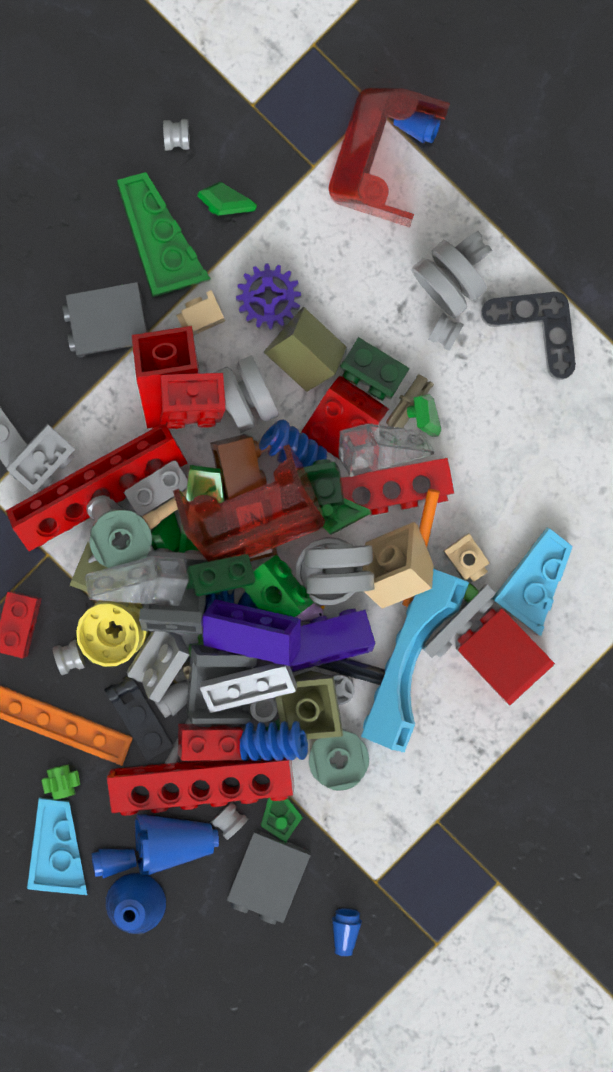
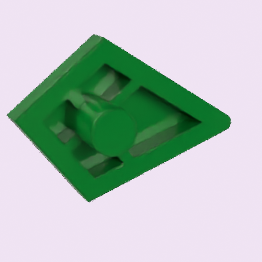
[197,182,257,216]
[407,394,441,437]
[309,498,371,535]
[151,512,181,553]
[261,798,303,843]

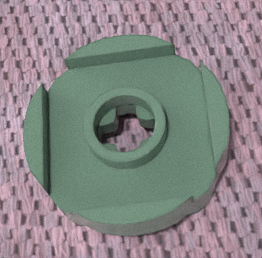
[89,509,152,571]
[309,729,369,791]

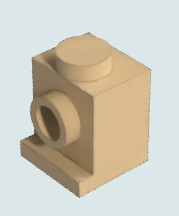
[176,290,225,335]
[443,533,490,582]

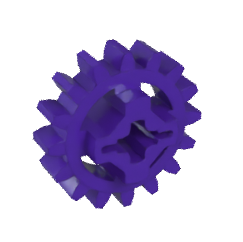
[236,263,301,330]

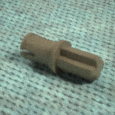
[386,374,434,432]

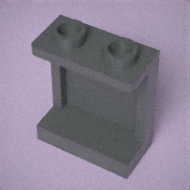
[62,282,148,358]
[139,548,209,634]
[186,645,257,728]
[227,829,311,925]

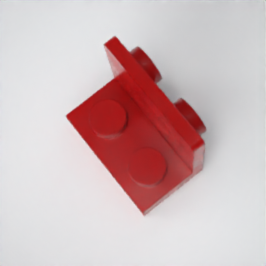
[160,373,226,429]
[301,375,389,466]

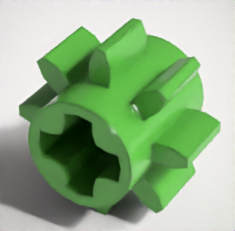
[41,764,80,800]

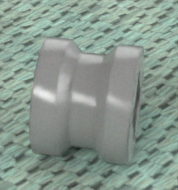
[163,119,190,151]
[455,231,493,266]
[428,313,464,351]
[53,640,86,675]
[332,674,354,705]
[210,802,249,840]

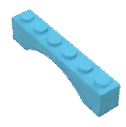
[361,569,469,753]

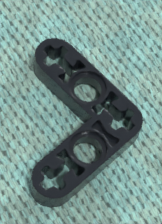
[481,292,576,380]

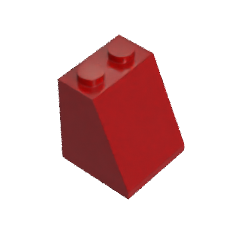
[132,326,200,429]
[455,608,555,706]

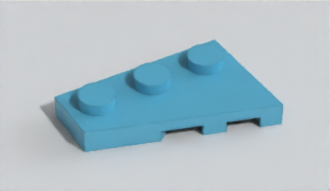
[492,527,573,636]
[27,797,87,895]

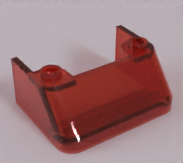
[329,88,450,228]
[173,444,325,562]

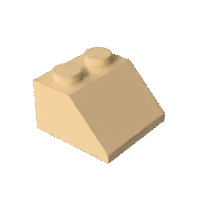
[362,522,434,609]

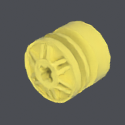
[76,597,150,667]

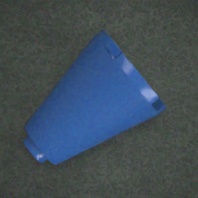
[135,814,219,876]
[106,873,166,934]

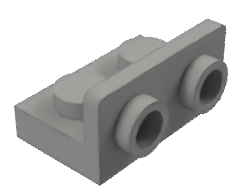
[6,423,75,494]
[124,461,188,517]
[127,631,189,702]

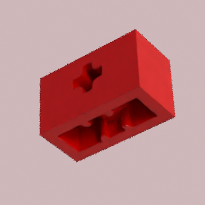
[0,591,42,658]
[178,724,243,761]

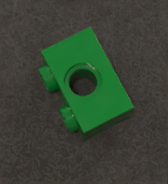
[243,554,314,617]

